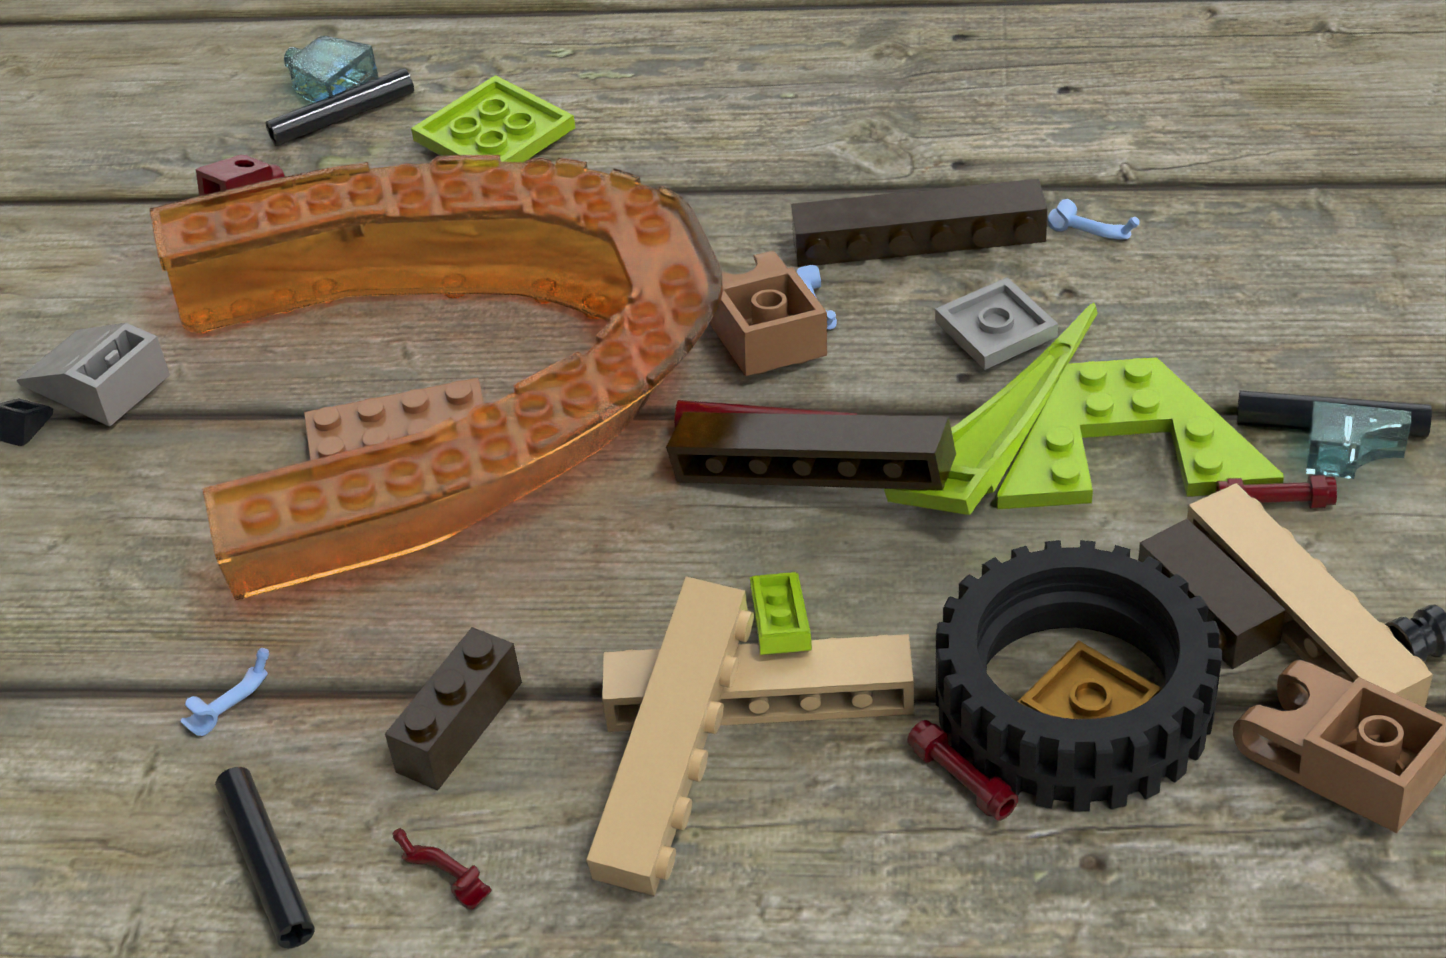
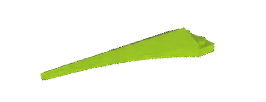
[884,303,1098,515]

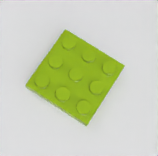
[411,75,576,184]

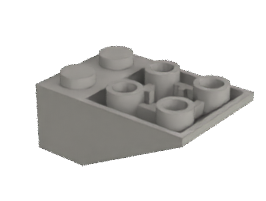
[16,323,170,426]

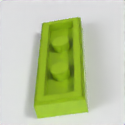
[750,572,812,655]

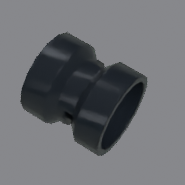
[1385,605,1446,663]

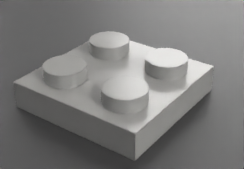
[935,277,1058,370]

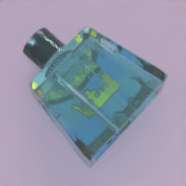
[284,35,378,103]

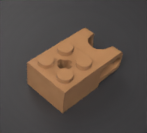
[693,251,827,376]
[1233,660,1446,833]

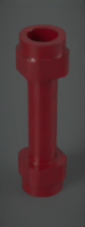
[1215,475,1337,509]
[907,720,1018,821]

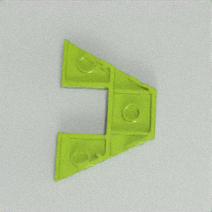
[997,357,1284,510]

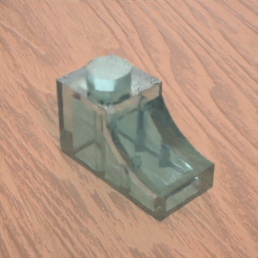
[1306,401,1411,479]

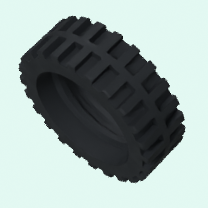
[936,540,1222,811]

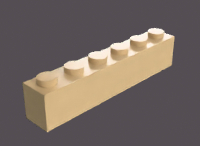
[1187,483,1433,707]
[587,576,754,896]
[602,634,914,732]

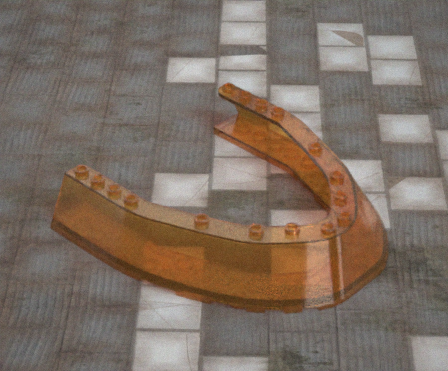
[149,155,723,601]

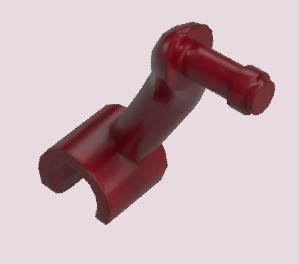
[392,828,492,910]

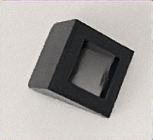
[0,398,53,446]

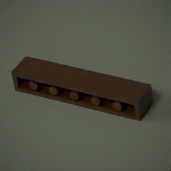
[791,179,1048,267]
[666,412,956,490]

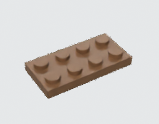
[304,378,493,484]

